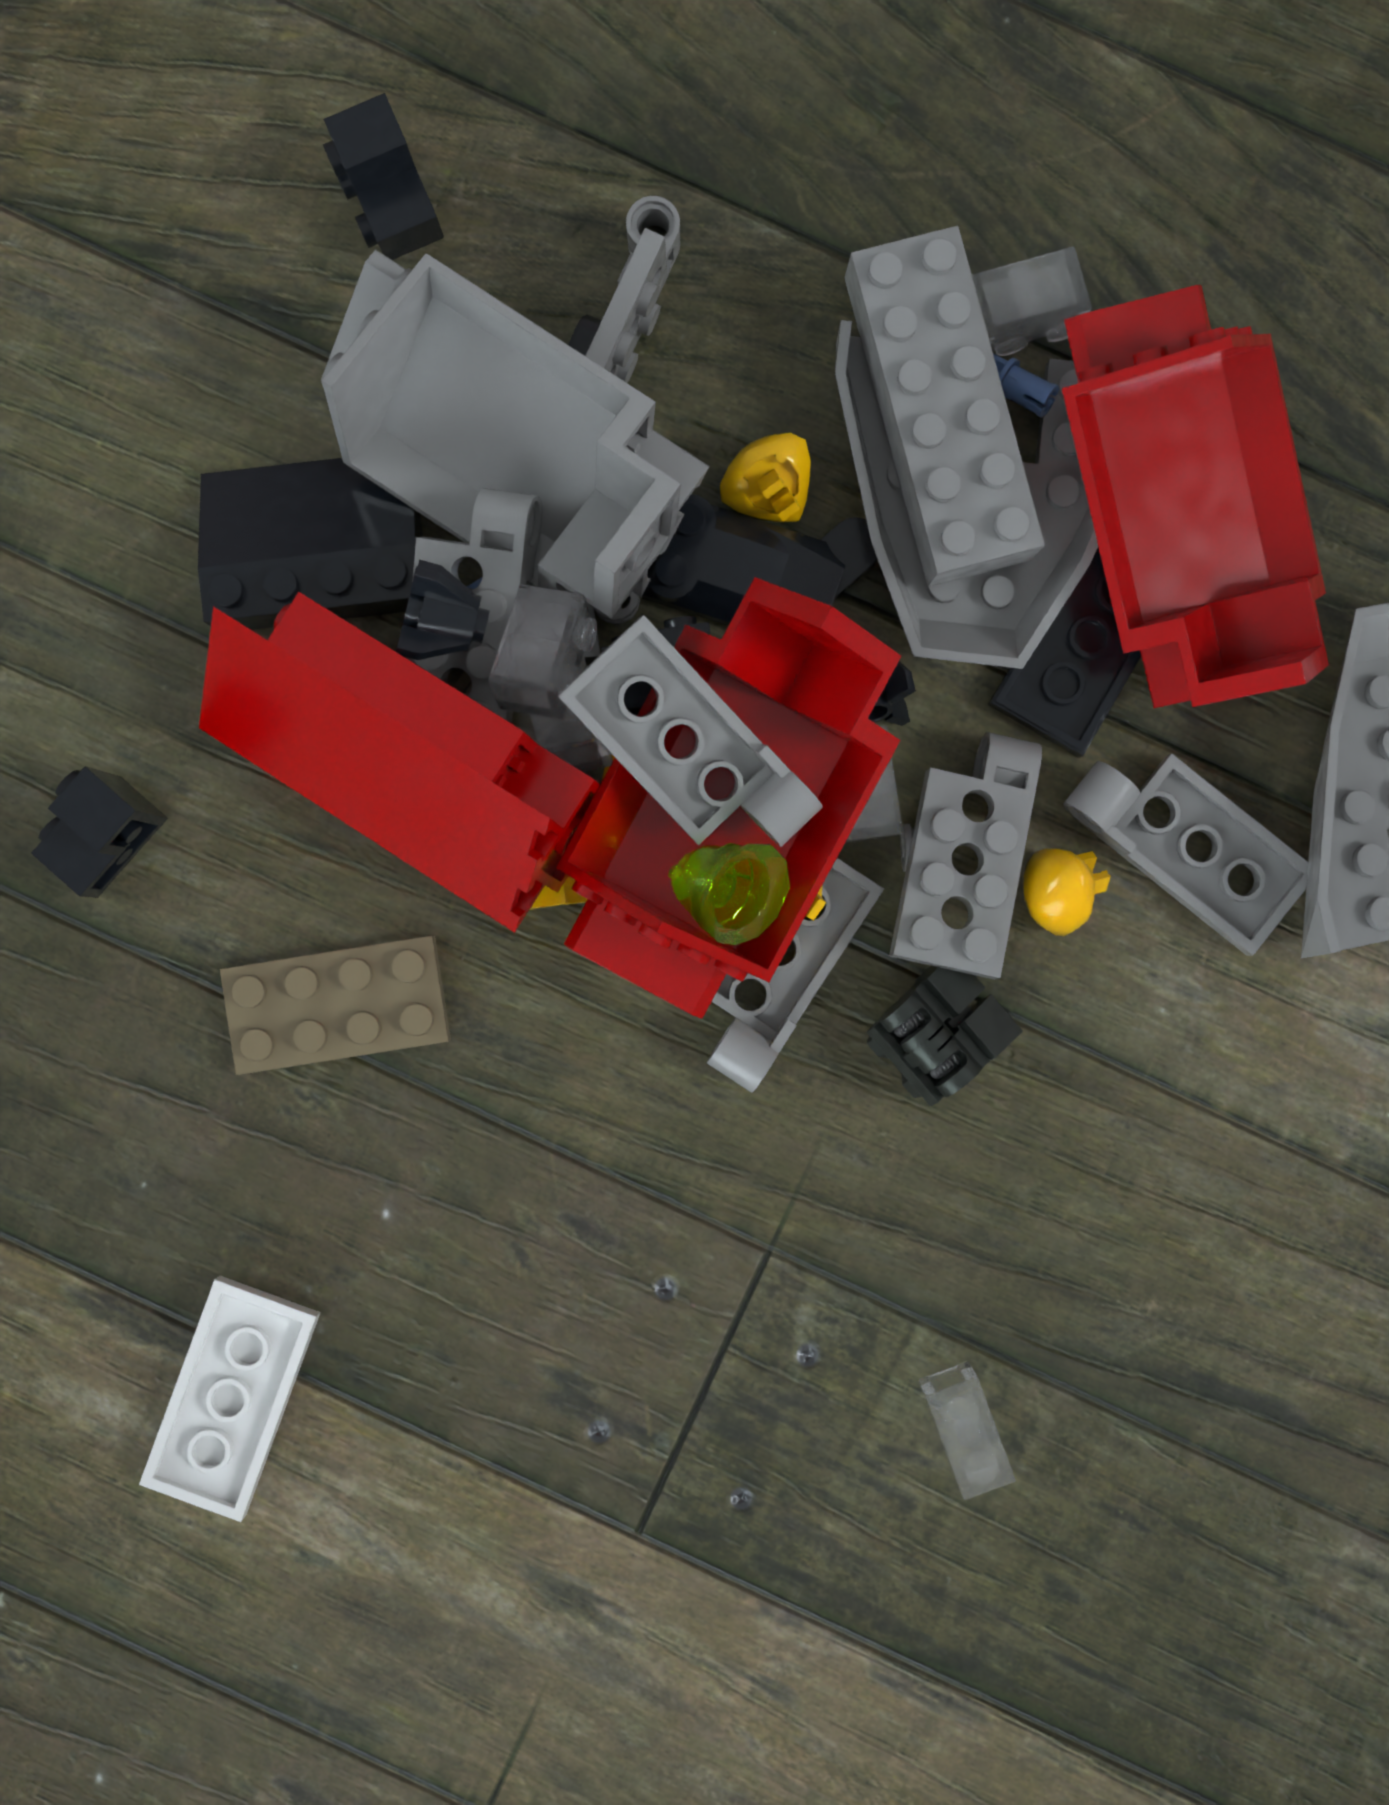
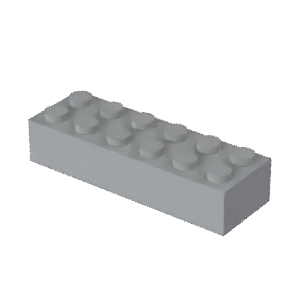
[844,226,1045,587]

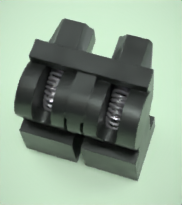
[866,966,1023,1106]

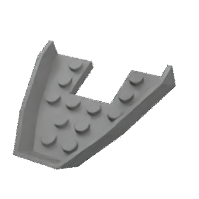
[835,320,1098,669]
[1301,603,1389,958]

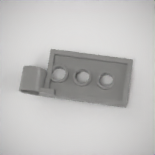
[586,196,681,383]
[406,488,542,724]
[557,615,823,847]
[889,732,1042,980]
[1063,754,1308,956]
[706,858,884,1093]

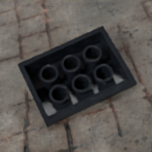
[198,458,423,630]

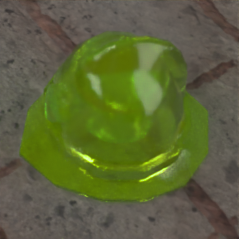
[668,843,790,945]

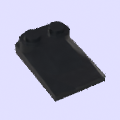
[642,494,846,626]

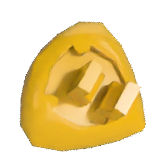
[720,433,811,522]
[1023,848,1111,936]

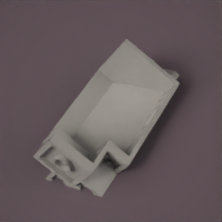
[321,249,709,618]

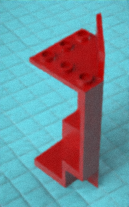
[1062,285,1329,708]
[556,577,901,1019]
[199,592,600,933]

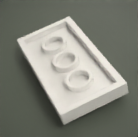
[139,1276,321,1522]

